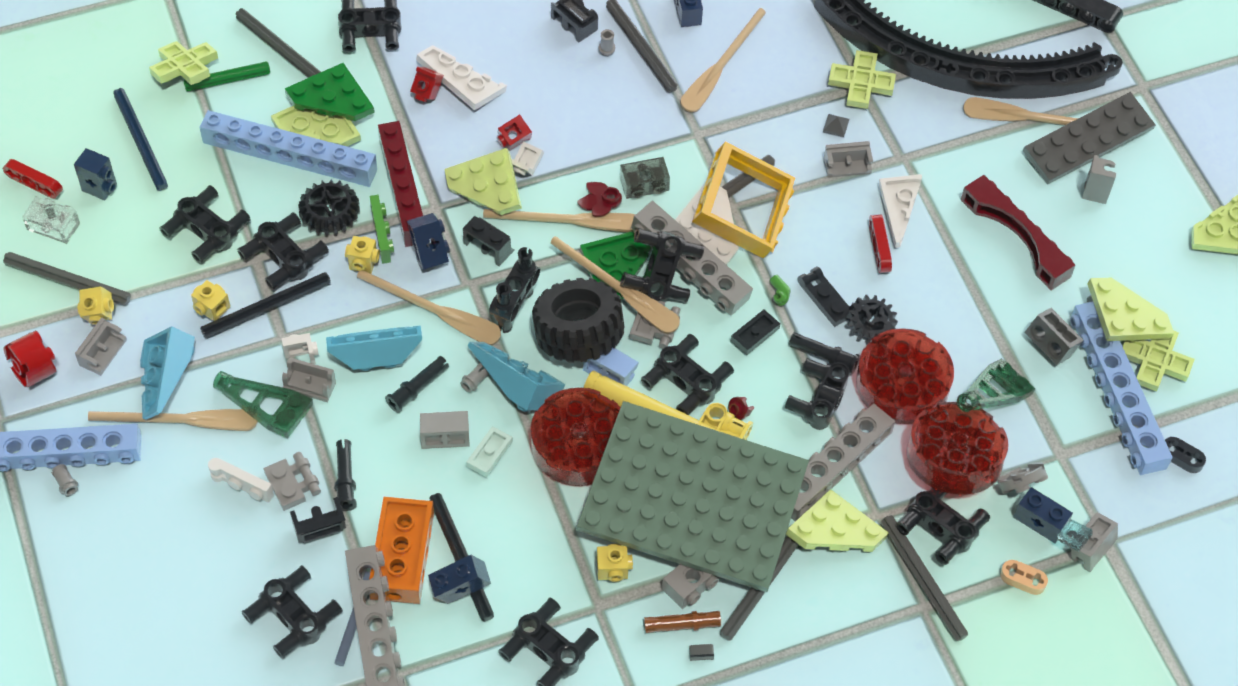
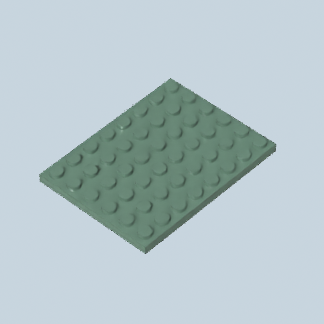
[576,401,809,593]

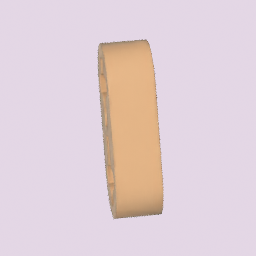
[1000,560,1048,595]

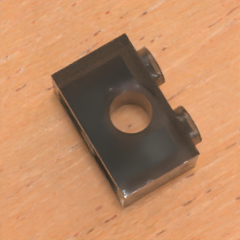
[620,156,670,199]

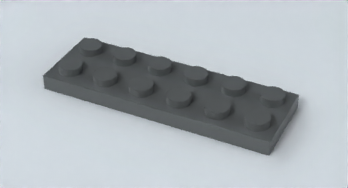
[1022,91,1156,185]

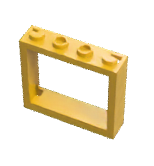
[692,141,795,258]

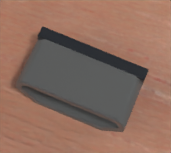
[689,644,714,661]

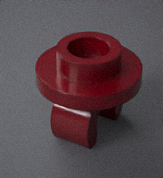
[728,396,755,420]

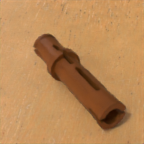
[644,611,721,634]

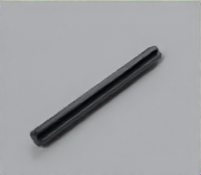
[200,272,331,338]
[429,493,494,622]

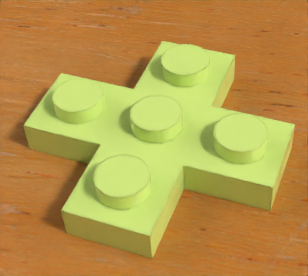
[149,41,218,85]
[828,50,896,109]
[1123,330,1195,392]

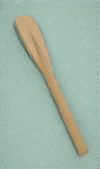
[680,8,766,112]
[963,97,1078,125]
[483,209,635,232]
[550,236,680,333]
[357,270,501,345]
[88,409,258,431]

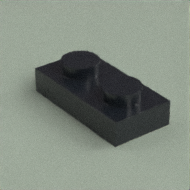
[730,309,781,355]

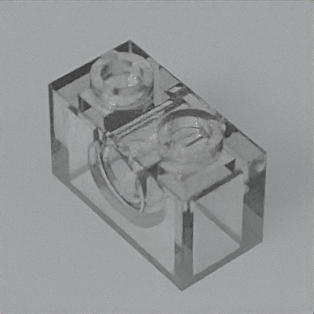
[22,196,80,244]

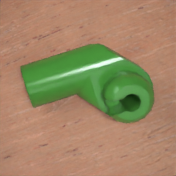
[769,274,791,306]

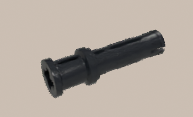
[789,332,860,374]
[385,356,449,413]
[334,439,357,511]

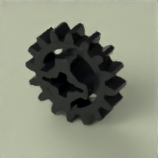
[846,295,898,344]

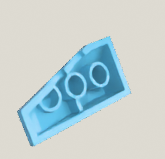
[140,326,195,420]
[468,342,565,412]

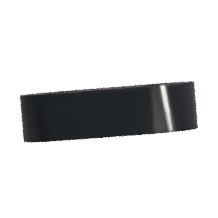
[1165,436,1206,473]

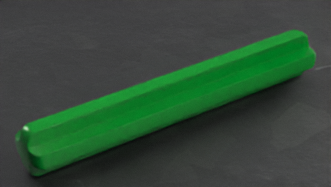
[184,61,270,91]

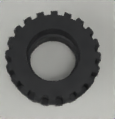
[532,278,625,363]

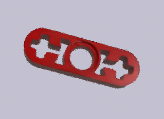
[2,159,63,199]
[869,214,892,273]

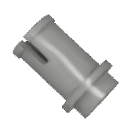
[598,29,616,56]
[460,363,489,392]
[51,464,78,496]

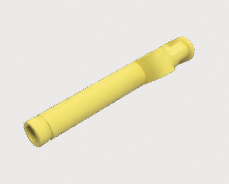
[583,371,753,440]

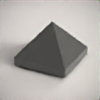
[823,114,849,137]

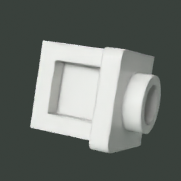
[511,141,544,176]
[282,333,319,364]

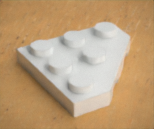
[675,183,739,265]

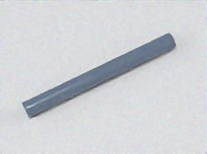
[334,572,370,666]

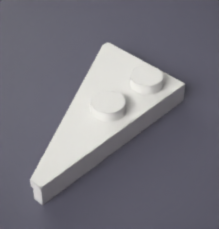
[879,174,922,248]

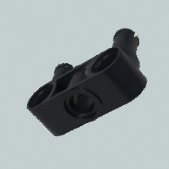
[784,358,850,430]

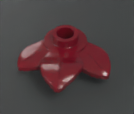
[577,182,622,216]

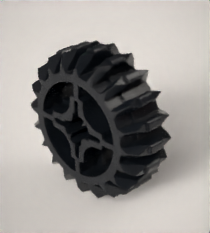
[298,179,360,237]

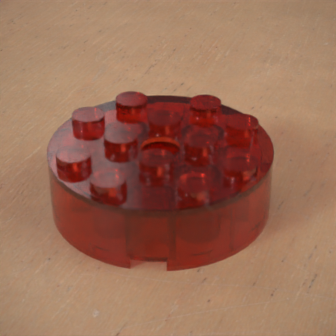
[856,328,954,424]
[531,387,621,486]
[907,402,1009,496]

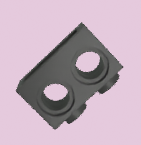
[1024,307,1084,366]

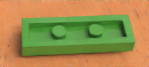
[369,194,394,264]

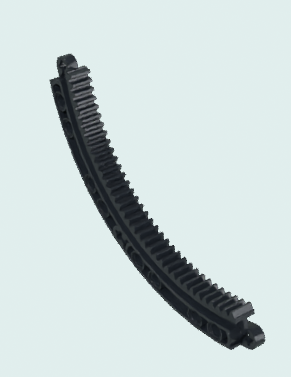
[814,0,1123,99]

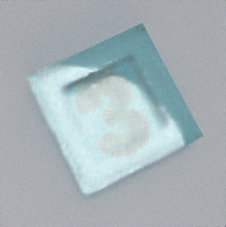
[1057,519,1093,552]

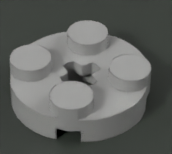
[998,462,1048,494]

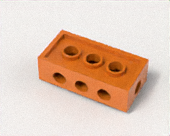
[369,496,434,604]

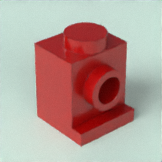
[410,67,444,102]
[496,114,532,151]

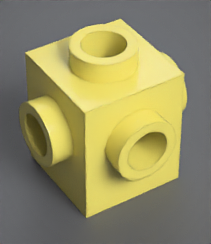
[345,236,380,274]
[191,280,231,321]
[77,286,114,325]
[597,544,633,582]

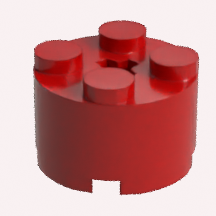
[3,330,57,387]

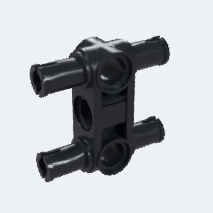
[338,0,402,53]
[159,185,251,263]
[237,212,329,290]
[620,228,704,303]
[489,247,541,333]
[641,334,734,415]
[896,480,990,565]
[241,565,343,659]
[498,597,599,686]

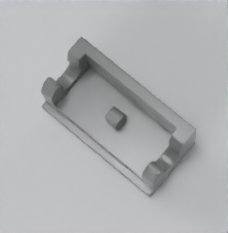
[824,141,873,178]
[1082,155,1117,204]
[75,318,127,376]
[282,357,336,403]
[420,411,470,449]
[1069,512,1118,572]

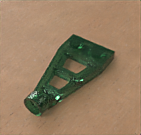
[957,358,1036,412]
[213,371,313,439]

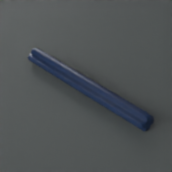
[113,88,168,191]

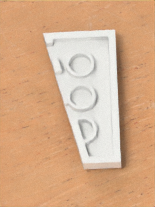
[416,45,507,110]

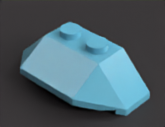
[326,325,422,371]

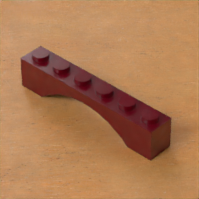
[378,121,423,247]
[961,175,1076,291]

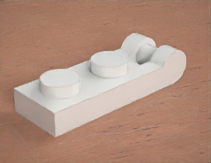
[208,458,274,503]

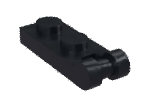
[797,266,850,327]

